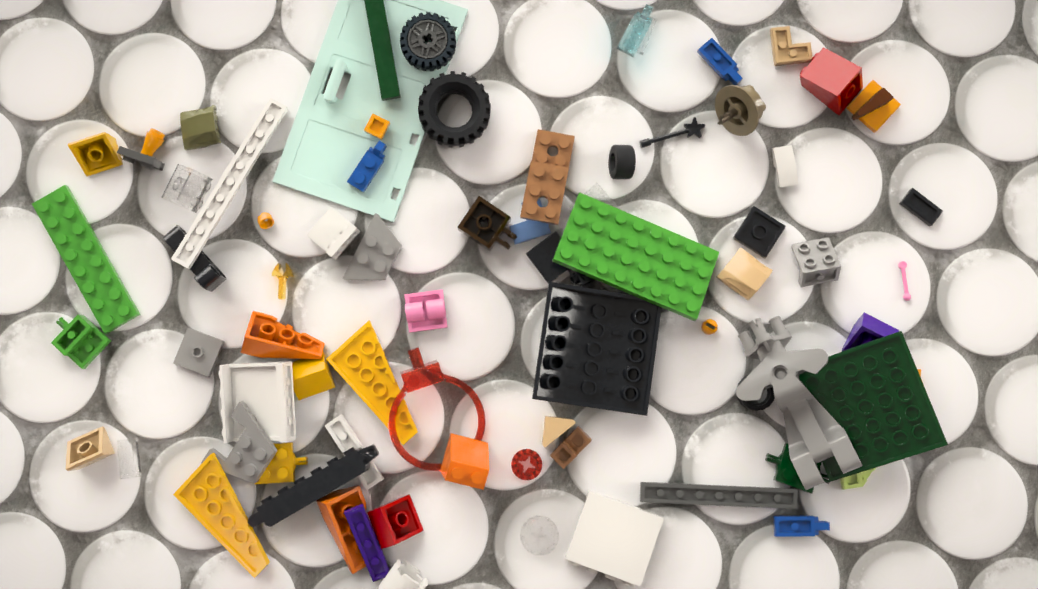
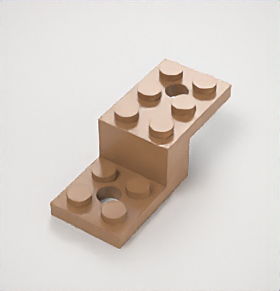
[520,129,575,225]

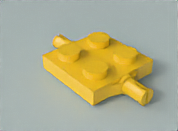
[255,442,308,484]

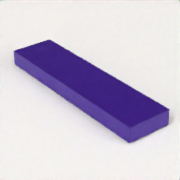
[344,504,390,582]

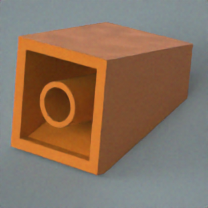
[440,433,489,490]

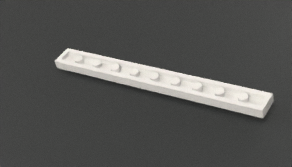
[171,98,288,270]

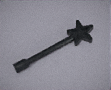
[639,117,705,148]

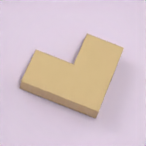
[770,26,813,66]

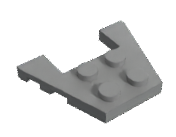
[201,401,278,483]

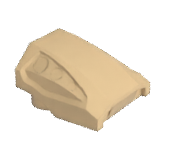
[716,248,773,301]

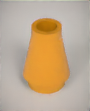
[141,128,165,157]

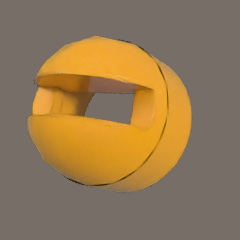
[257,212,274,229]
[701,319,718,335]

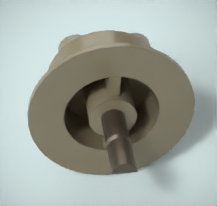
[715,85,766,136]

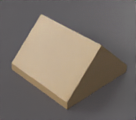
[542,416,576,447]
[66,426,115,471]

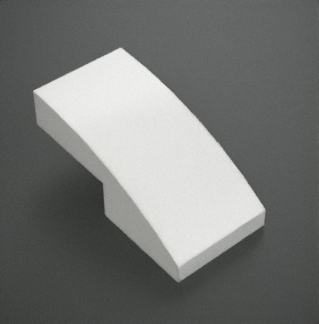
[772,145,798,187]

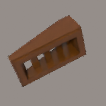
[851,88,894,121]

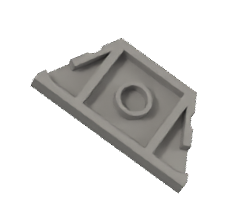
[342,213,402,280]

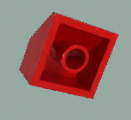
[367,494,424,549]

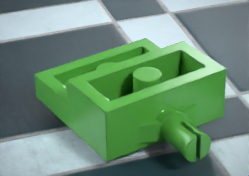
[51,314,111,369]

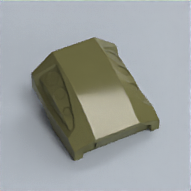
[180,105,221,150]

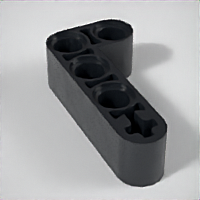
[163,225,227,292]

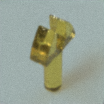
[272,263,294,300]

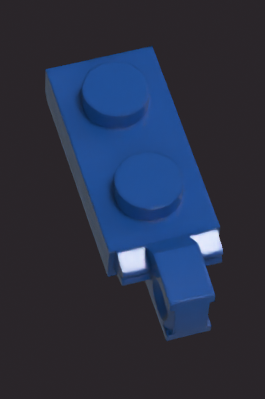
[697,38,743,85]
[347,140,387,193]
[773,516,830,537]

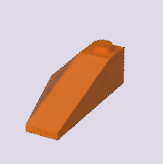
[241,311,325,359]
[316,485,367,574]

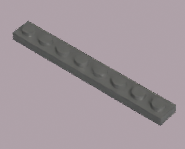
[640,482,798,509]

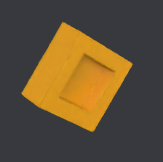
[364,114,390,140]

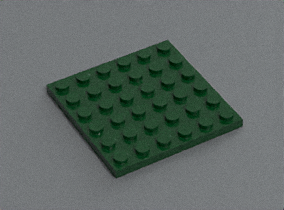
[798,331,948,482]

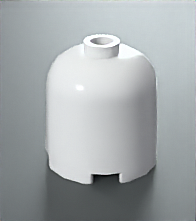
[378,559,428,589]

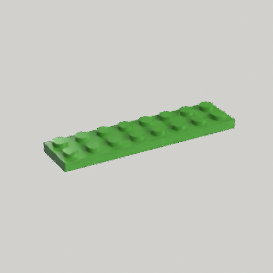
[32,185,141,334]

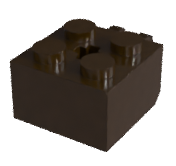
[457,196,518,251]

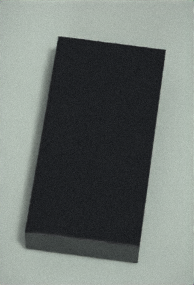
[899,188,943,227]

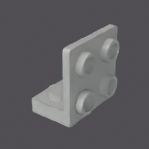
[791,238,841,287]

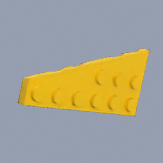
[326,320,418,445]
[173,453,270,578]

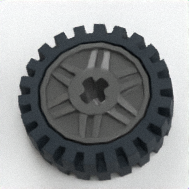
[400,12,456,71]

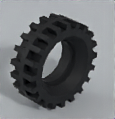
[418,71,491,148]

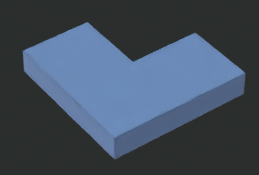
[509,198,551,245]

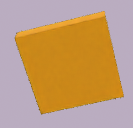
[846,80,901,133]

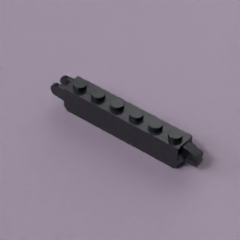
[248,444,379,527]

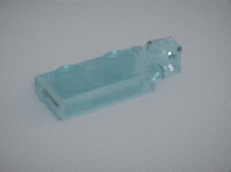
[617,4,653,57]

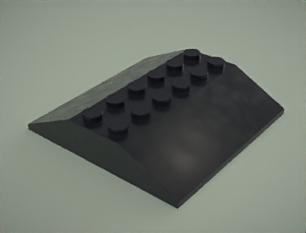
[532,282,662,416]

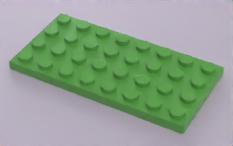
[552,192,719,321]

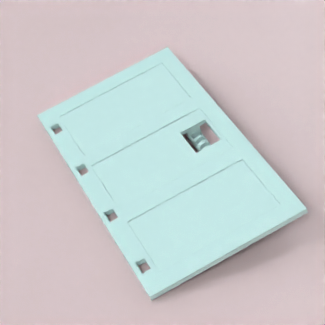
[272,0,468,223]

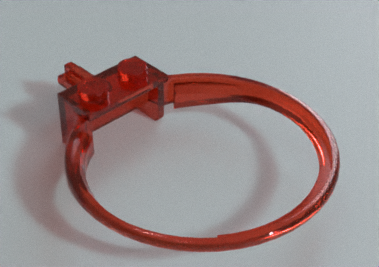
[388,347,485,471]

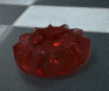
[511,449,542,480]

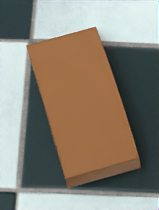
[550,426,592,469]

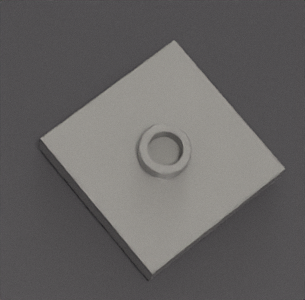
[173,328,225,377]

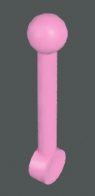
[898,261,911,301]

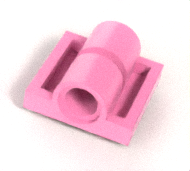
[404,289,448,333]

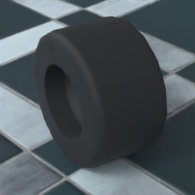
[608,145,636,179]

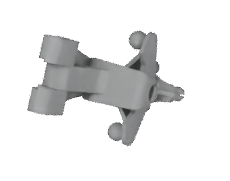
[736,316,863,490]

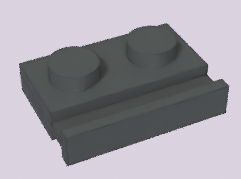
[117,146,165,171]

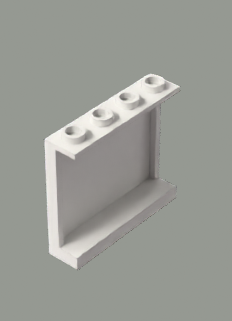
[219,361,296,443]
[565,489,664,588]

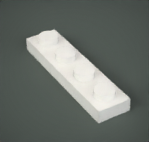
[324,414,384,490]

